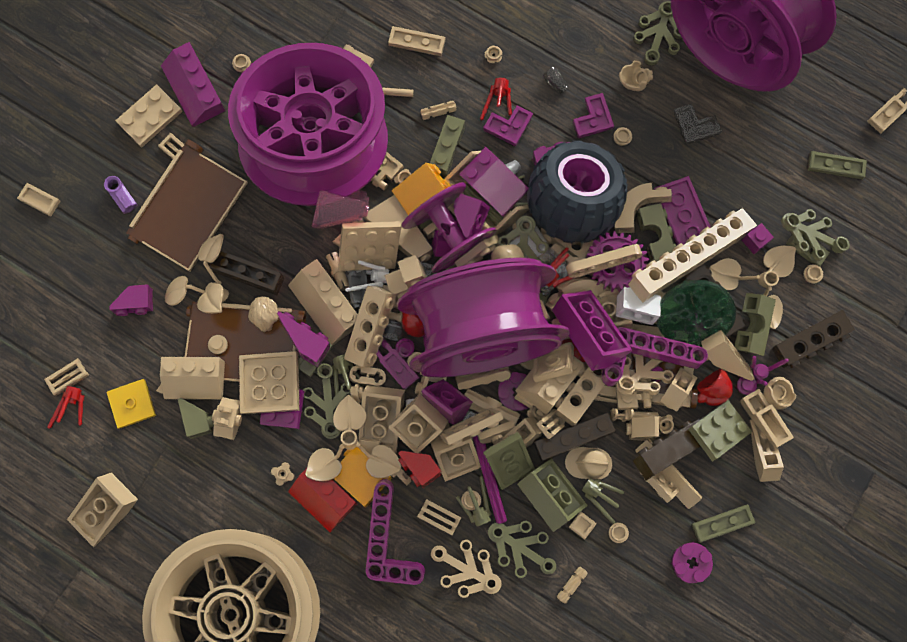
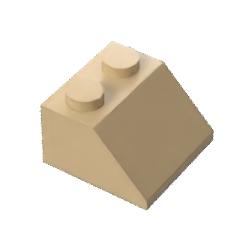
[388,394,448,453]
[430,435,481,482]

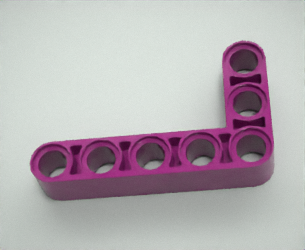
[602,327,708,386]
[366,479,425,585]

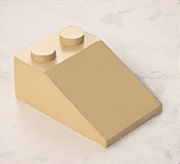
[358,385,405,452]
[67,473,138,547]

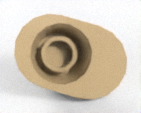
[565,447,612,480]

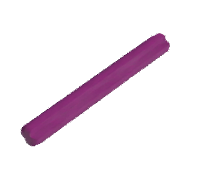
[472,430,507,524]

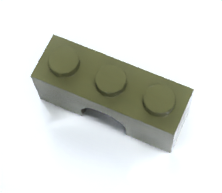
[430,115,465,178]
[636,203,676,262]
[735,293,776,356]

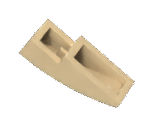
[739,389,794,448]

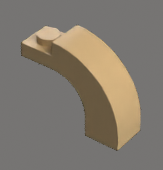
[615,183,672,233]
[545,276,610,312]

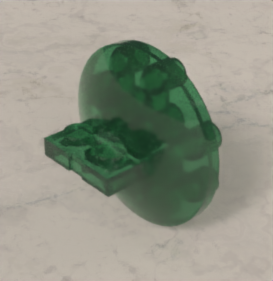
[657,279,736,347]

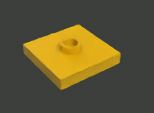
[107,379,156,429]

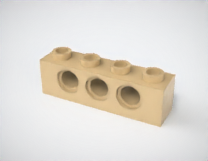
[344,286,396,367]
[555,366,614,427]

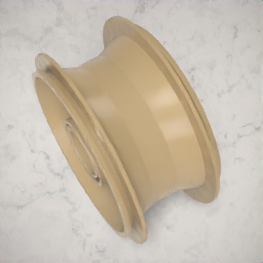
[142,529,320,642]

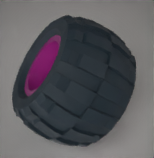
[527,141,627,244]

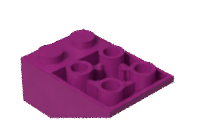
[277,311,330,368]

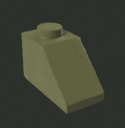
[178,398,214,439]

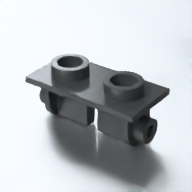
[347,270,367,312]

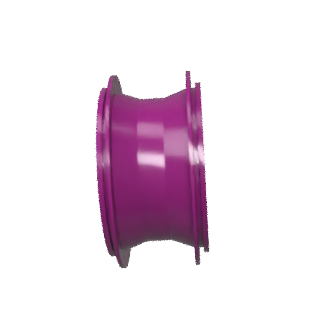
[671,0,837,92]
[228,43,388,206]
[397,258,570,378]

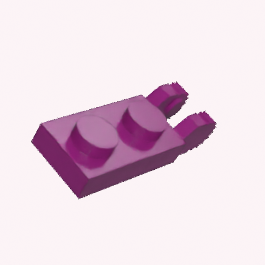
[376,339,419,390]

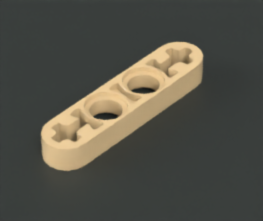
[566,244,642,278]

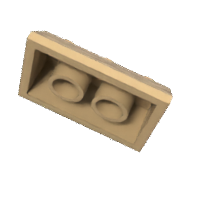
[515,356,585,415]
[160,357,225,400]

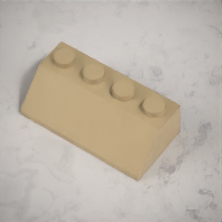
[288,259,358,345]

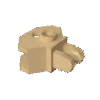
[212,397,242,440]

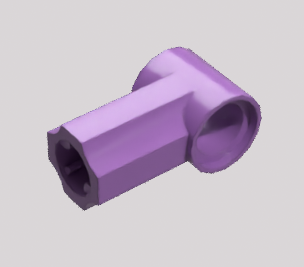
[104,176,137,214]

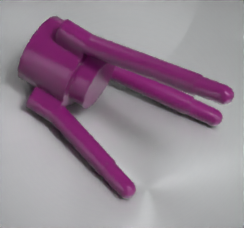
[750,356,789,386]

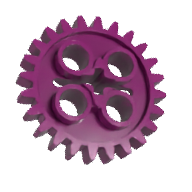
[586,231,649,293]

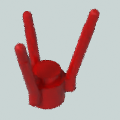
[480,78,512,120]
[546,247,573,288]
[47,386,85,429]

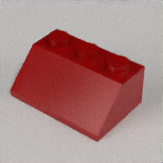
[288,468,358,533]

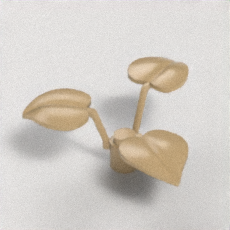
[165,234,229,313]
[710,246,796,329]
[305,395,401,481]

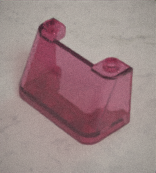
[311,190,370,229]

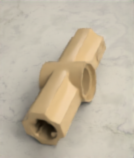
[465,389,520,425]

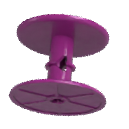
[401,182,497,274]

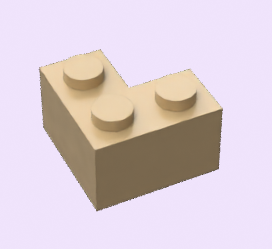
[384,255,427,301]

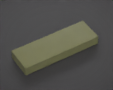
[808,151,867,180]
[692,504,755,543]

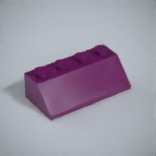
[161,42,225,127]
[552,290,632,371]

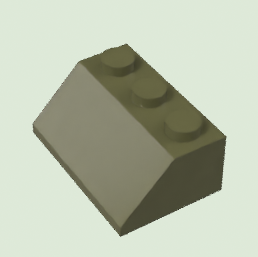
[517,458,588,532]

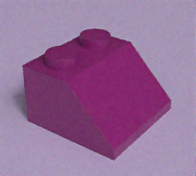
[453,193,490,238]
[421,379,473,425]

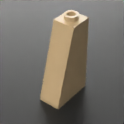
[363,195,433,263]

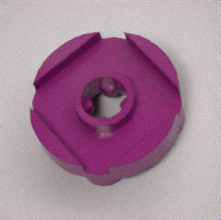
[498,372,529,412]
[671,543,713,583]

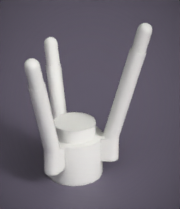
[345,260,389,292]

